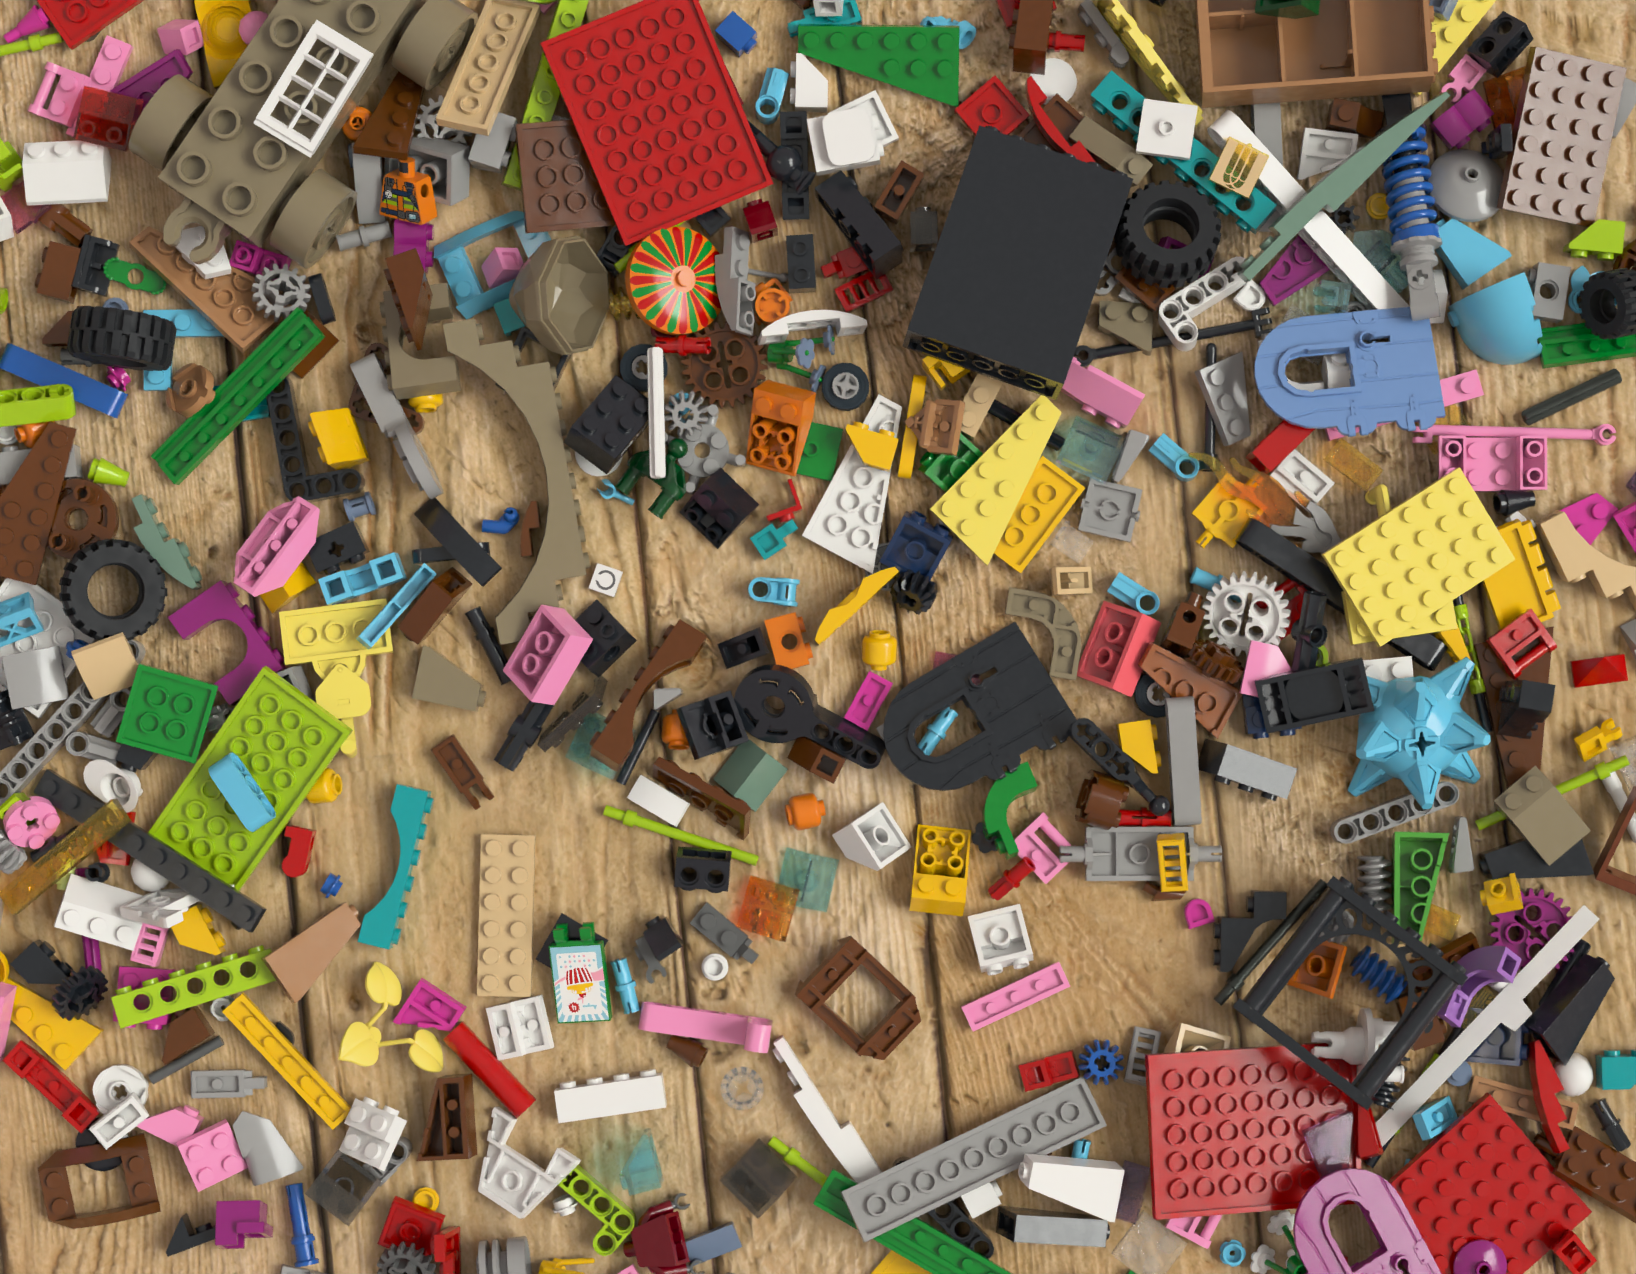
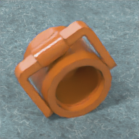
[754,278,793,326]

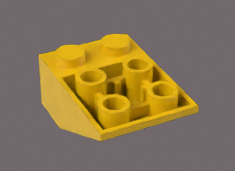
[308,408,370,470]
[909,824,971,916]

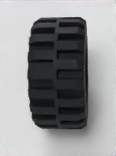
[1114,180,1222,288]
[67,306,177,371]
[59,539,167,641]

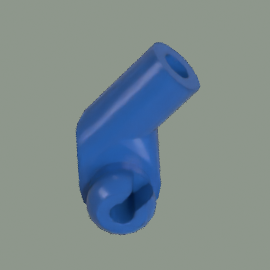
[482,507,519,534]

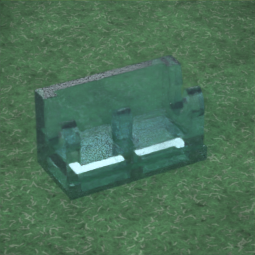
[1313,280,1351,314]

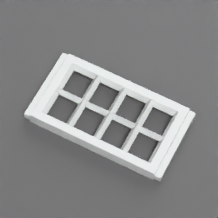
[254,20,374,158]

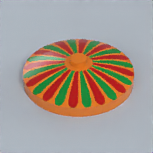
[625,227,722,335]

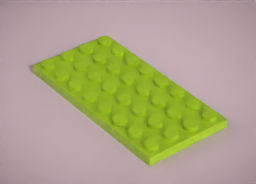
[149,666,353,891]

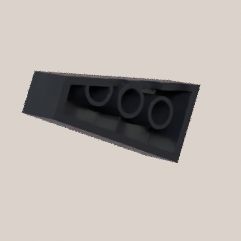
[815,170,904,280]

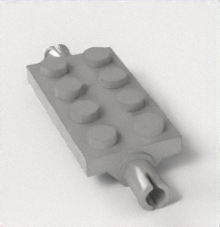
[1059,826,1222,881]

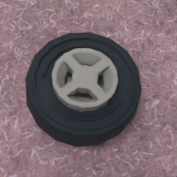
[822,363,869,411]

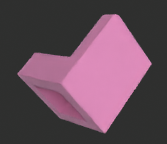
[157,19,204,55]
[482,247,524,288]

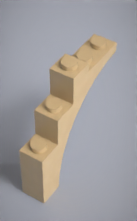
[1534,510,1636,611]

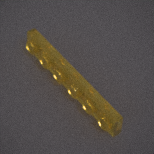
[0,799,131,915]

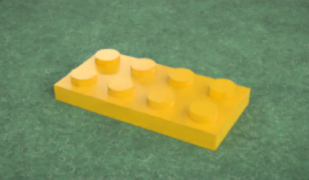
[994,456,1085,574]

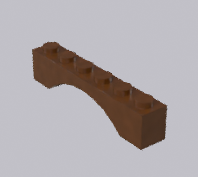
[589,619,707,772]

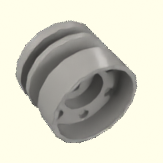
[476,1236,532,1274]

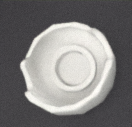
[131,859,169,892]
[1553,1053,1594,1097]

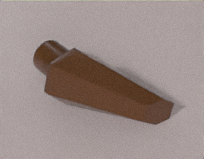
[1142,881,1186,901]

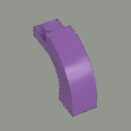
[1436,946,1522,1028]

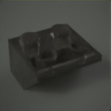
[720,1138,797,1219]

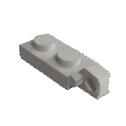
[190,1069,267,1098]

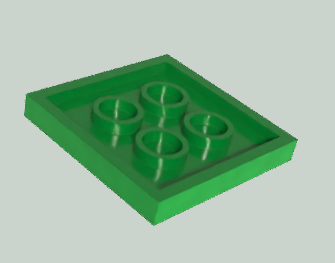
[116,663,218,764]

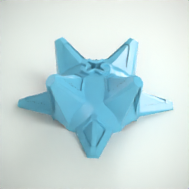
[1348,657,1491,809]

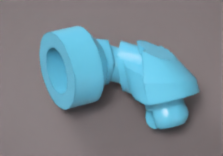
[920,16,976,49]

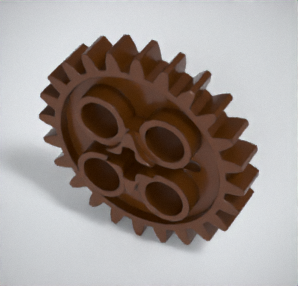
[681,321,768,409]

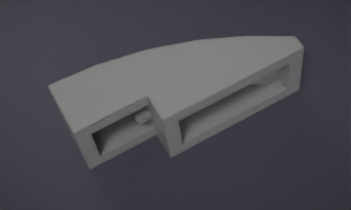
[352,143,386,224]

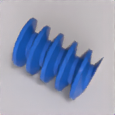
[1349,945,1408,1004]

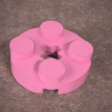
[3,796,60,849]

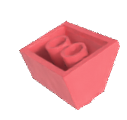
[1077,601,1161,698]

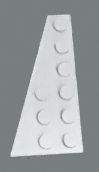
[802,394,902,574]

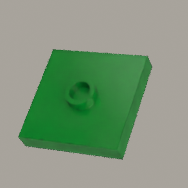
[796,422,843,482]

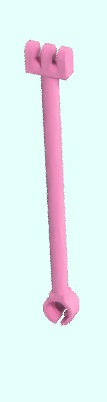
[1412,424,1616,446]

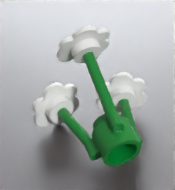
[1250,1210,1307,1274]

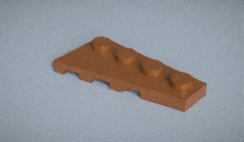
[1138,642,1242,739]

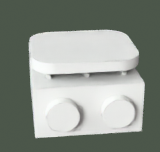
[807,107,885,176]

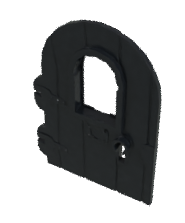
[883,622,1077,791]

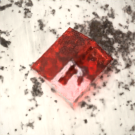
[73,86,144,152]

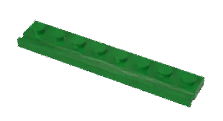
[151,307,326,485]
[1537,323,1636,369]
[813,1169,1013,1274]

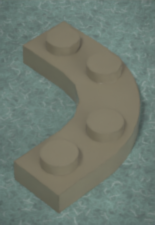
[1005,587,1081,680]

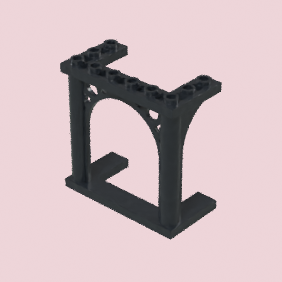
[1233,876,1468,1111]

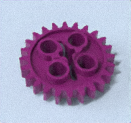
[1488,888,1574,974]

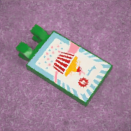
[549,922,612,1024]

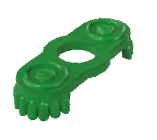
[103,257,167,295]

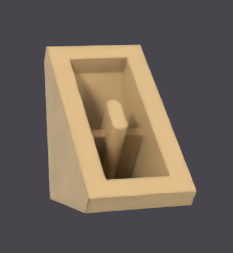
[1049,567,1093,596]

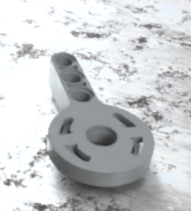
[350,352,444,499]

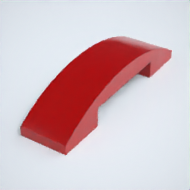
[1025,76,1095,163]
[2,1040,100,1133]

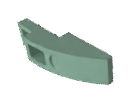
[132,494,202,590]

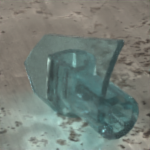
[1353,229,1408,294]

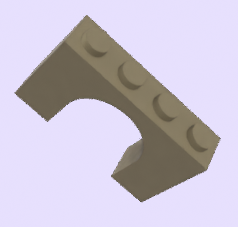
[380,283,461,400]

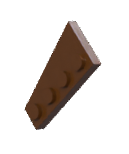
[653,757,751,841]

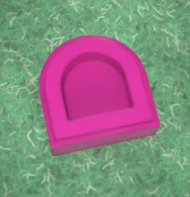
[1184,898,1215,929]

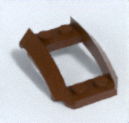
[795,936,921,1060]
[38,1133,161,1229]

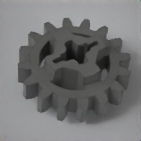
[377,1242,436,1274]

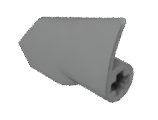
[232,1111,303,1186]

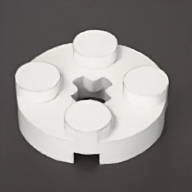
[92,1064,149,1114]

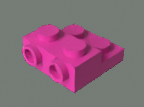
[113,966,175,1030]

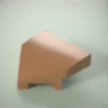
[904,399,965,456]

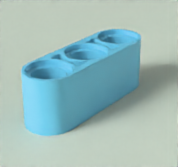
[208,752,276,832]

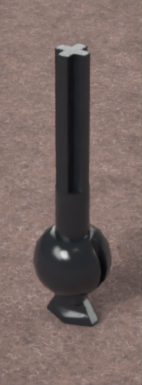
[748,120,816,194]

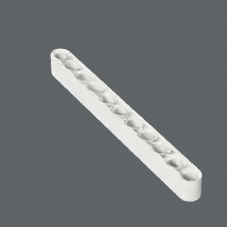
[1207,110,1410,310]

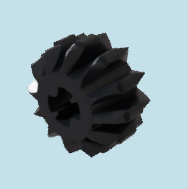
[890,569,938,615]

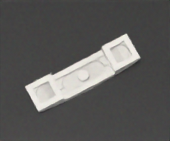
[758,310,867,345]

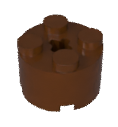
[1075,769,1129,830]

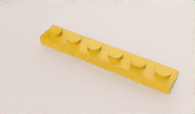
[222,992,351,1130]

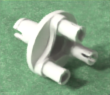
[1311,1008,1404,1083]

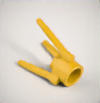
[539,1258,595,1274]

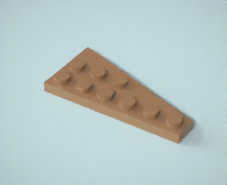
[129,226,292,353]

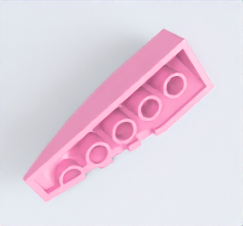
[1061,357,1145,429]

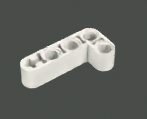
[1158,257,1248,351]

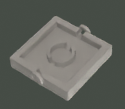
[1077,478,1142,543]

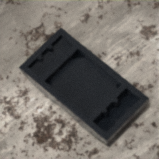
[1255,657,1374,734]

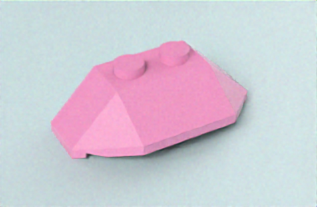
[233,496,320,597]

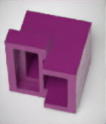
[215,1200,273,1249]

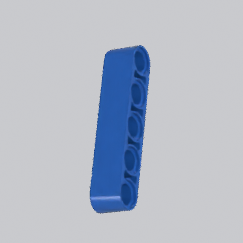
[0,343,128,419]

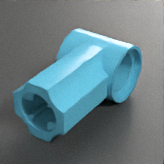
[755,68,789,125]
[1148,433,1199,482]
[1107,572,1160,616]

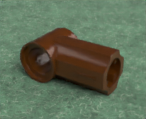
[36,204,93,248]

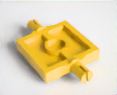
[1191,472,1267,549]

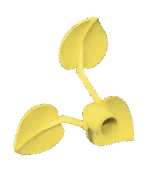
[338,962,443,1073]

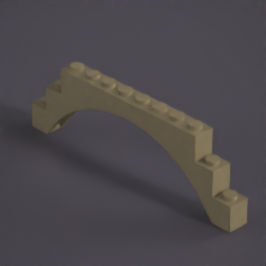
[443,319,590,645]

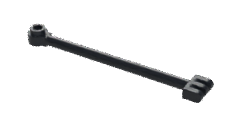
[1073,308,1273,367]

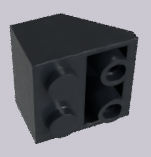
[680,468,759,549]

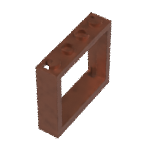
[1593,786,1636,895]

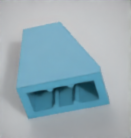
[1435,218,1512,289]

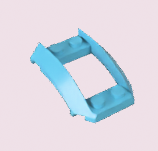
[434,211,551,320]

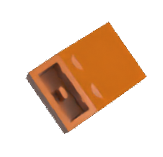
[746,380,816,476]

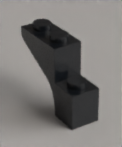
[1213,890,1287,972]

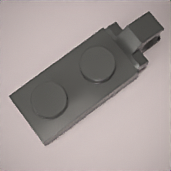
[690,902,759,964]

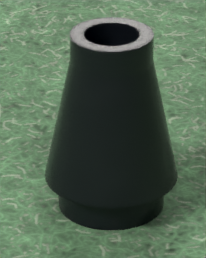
[1493,490,1536,516]

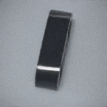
[308,273,336,325]

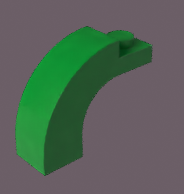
[982,761,1038,860]

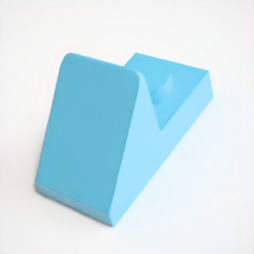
[1412,1096,1458,1141]

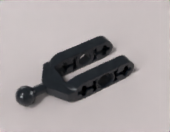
[1069,718,1170,816]

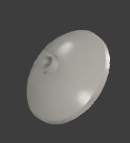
[1427,149,1504,222]

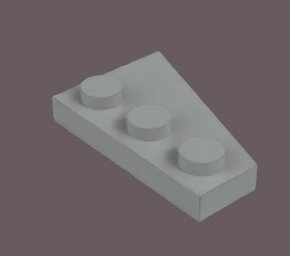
[1195,352,1251,446]

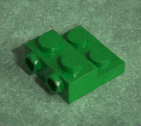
[918,433,983,492]

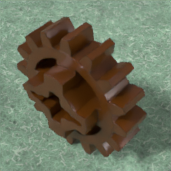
[1188,638,1244,684]

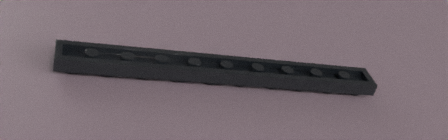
[34,769,267,932]

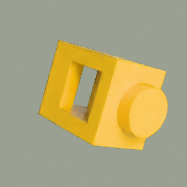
[1480,873,1524,915]

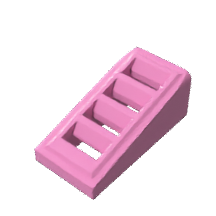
[130,923,170,967]

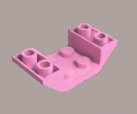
[1438,436,1547,492]

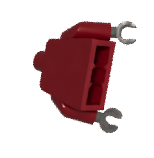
[623,1193,705,1274]

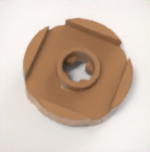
[166,363,215,418]

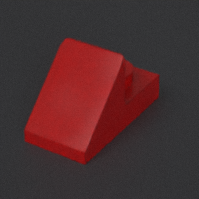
[1549,1229,1597,1274]

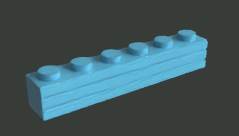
[356,563,437,650]

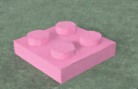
[176,1119,248,1192]

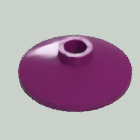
[1453,1240,1507,1274]

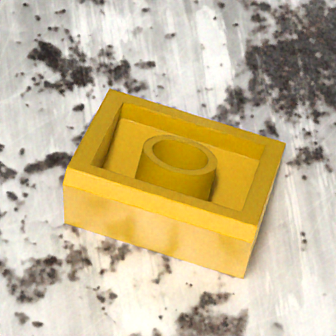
[260,562,317,614]

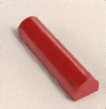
[443,1021,537,1119]

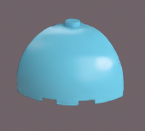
[1447,272,1542,365]

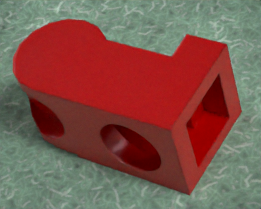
[282,825,317,877]

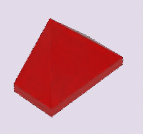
[1570,654,1628,688]

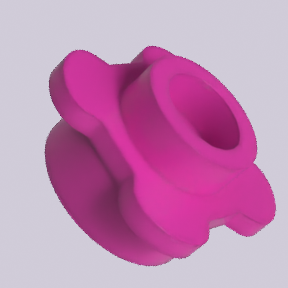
[106,366,131,392]

